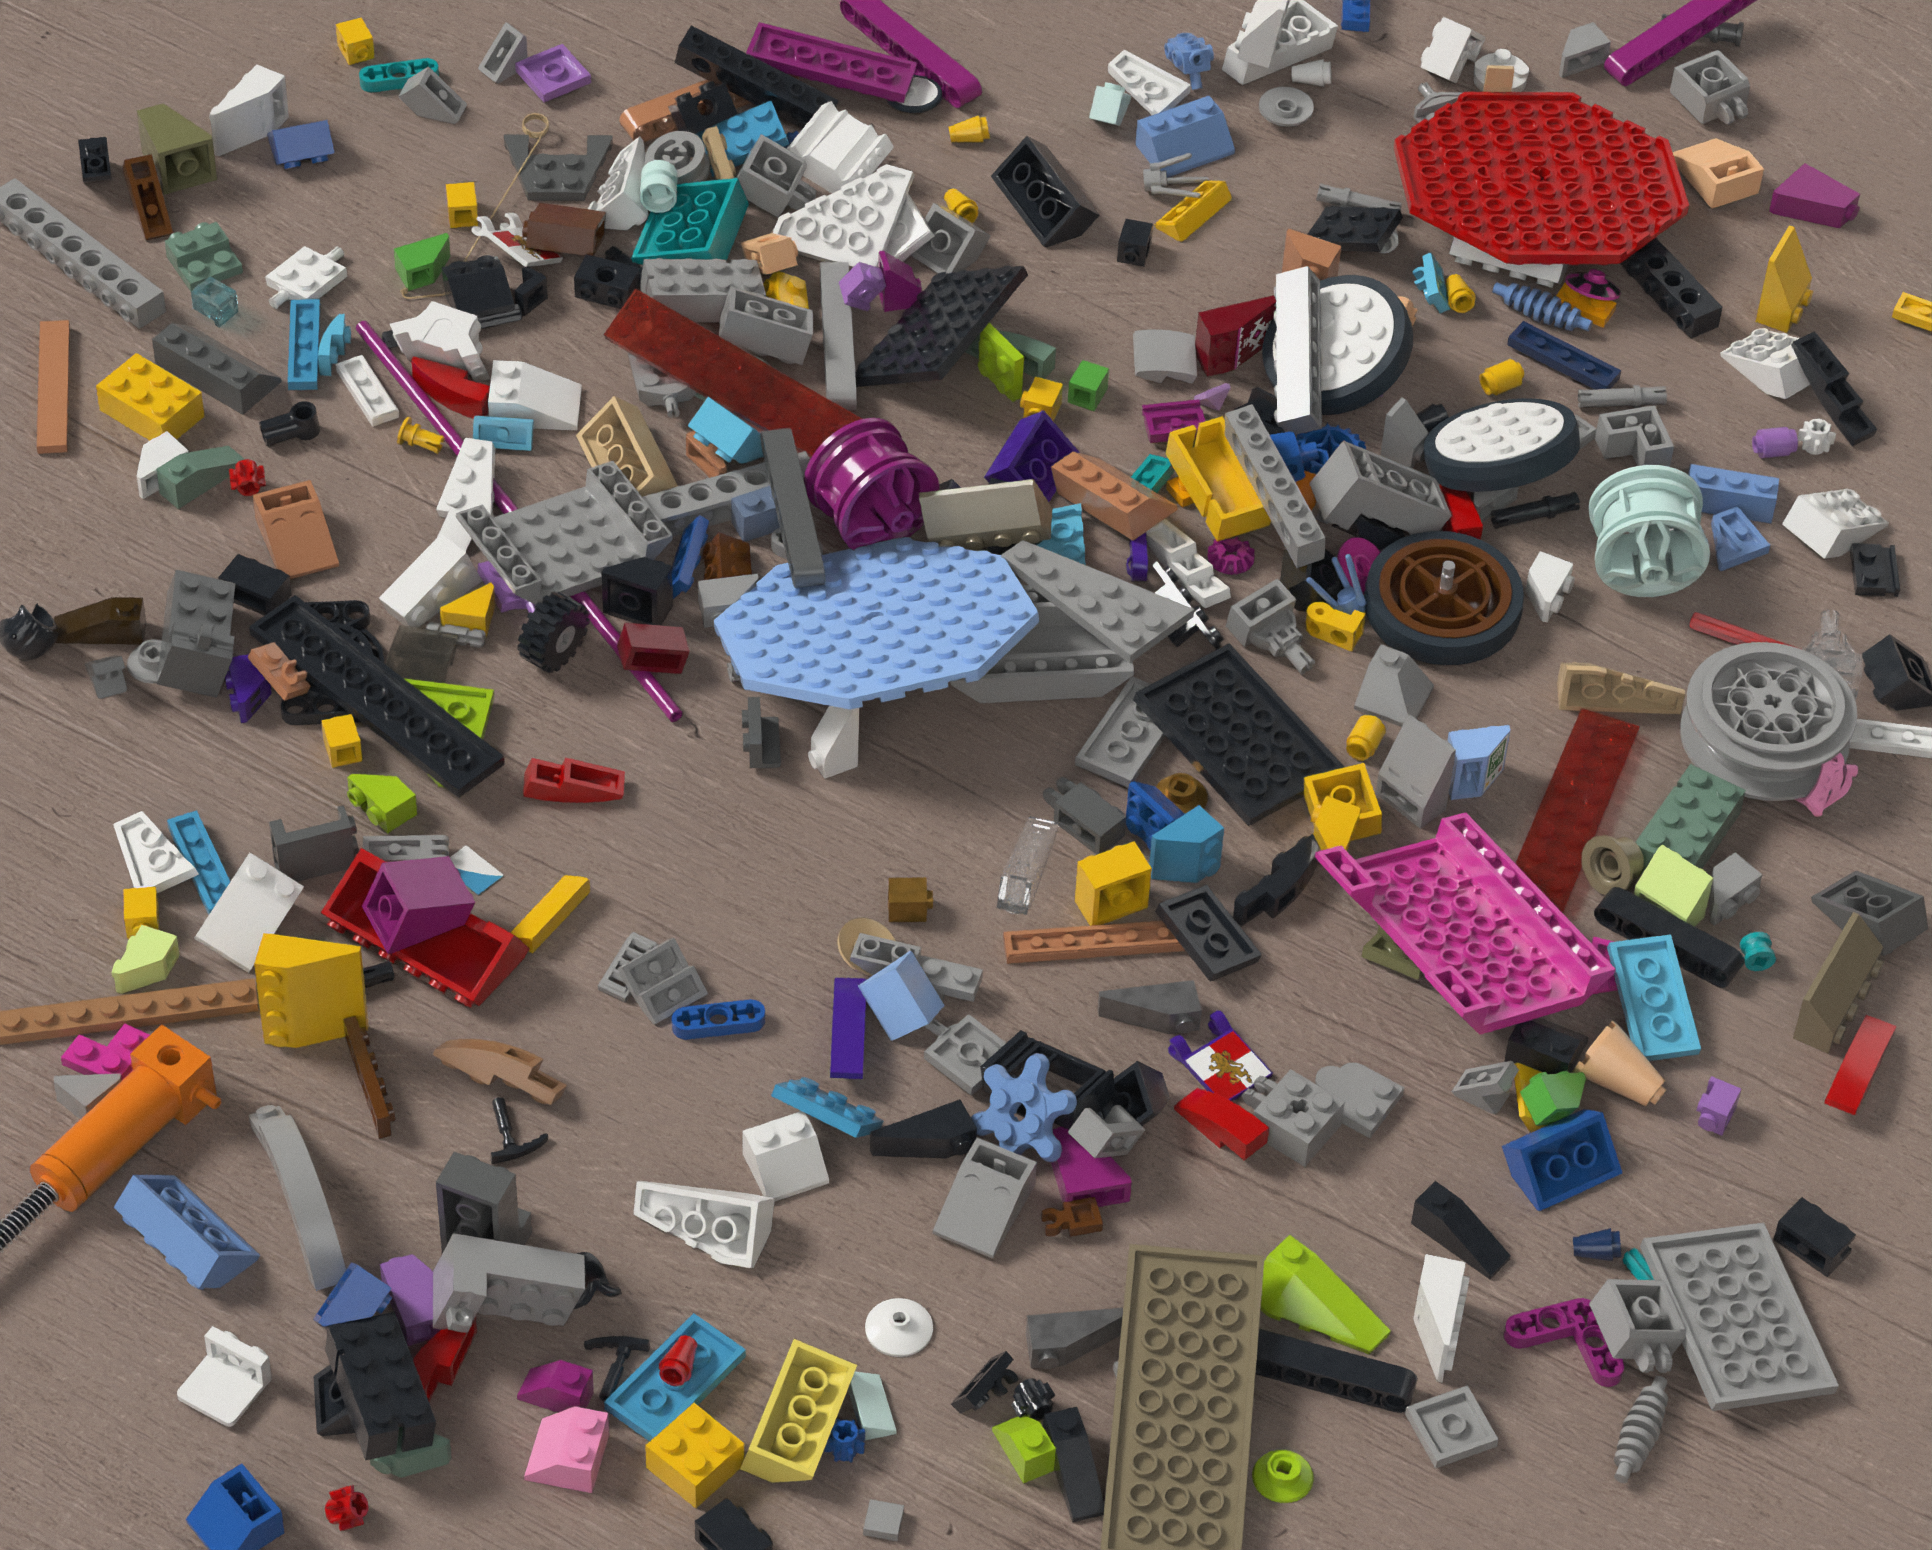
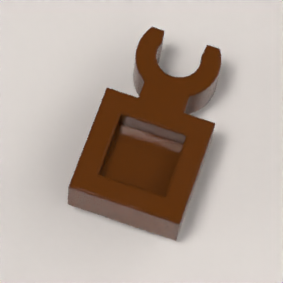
[1041,1197,1103,1237]

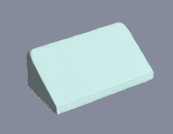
[848,1371,897,1440]

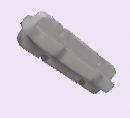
[425,622,486,648]

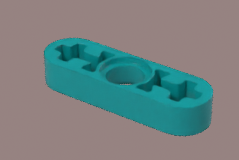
[359,58,439,93]

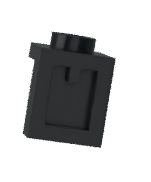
[515,266,548,316]

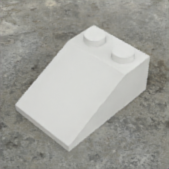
[1235,0,1290,68]
[488,360,582,430]
[194,852,304,973]

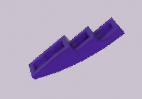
[830,978,867,1079]

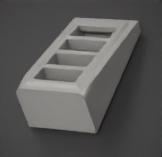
[598,932,658,1002]

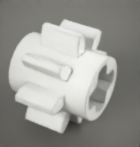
[1798,419,1836,455]

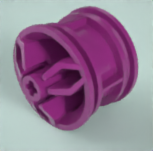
[804,418,939,550]

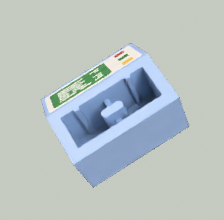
[1447,725,1511,800]

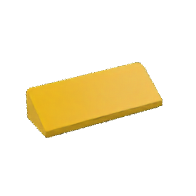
[1154,180,1232,242]
[510,875,590,954]

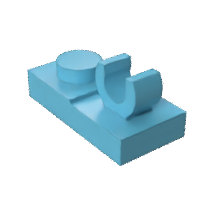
[1412,253,1450,314]
[473,416,534,451]

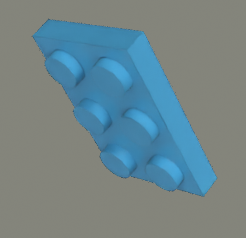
[695,101,789,177]
[771,1077,884,1138]

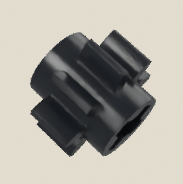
[1011,1378,1056,1421]

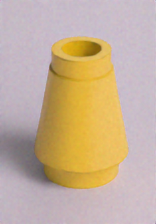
[948,115,990,143]
[944,188,978,223]
[1446,274,1476,313]

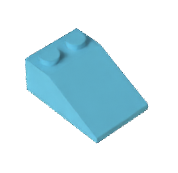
[688,397,763,464]

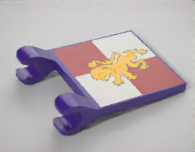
[1168,1011,1273,1101]

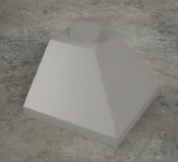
[1354,644,1434,727]

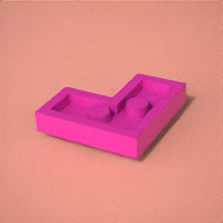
[61,1023,150,1080]

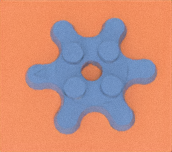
[971,1053,1077,1162]

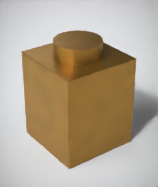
[888,877,933,922]

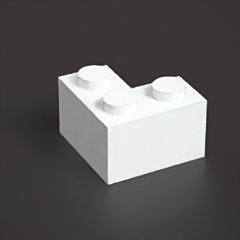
[1421,17,1486,83]

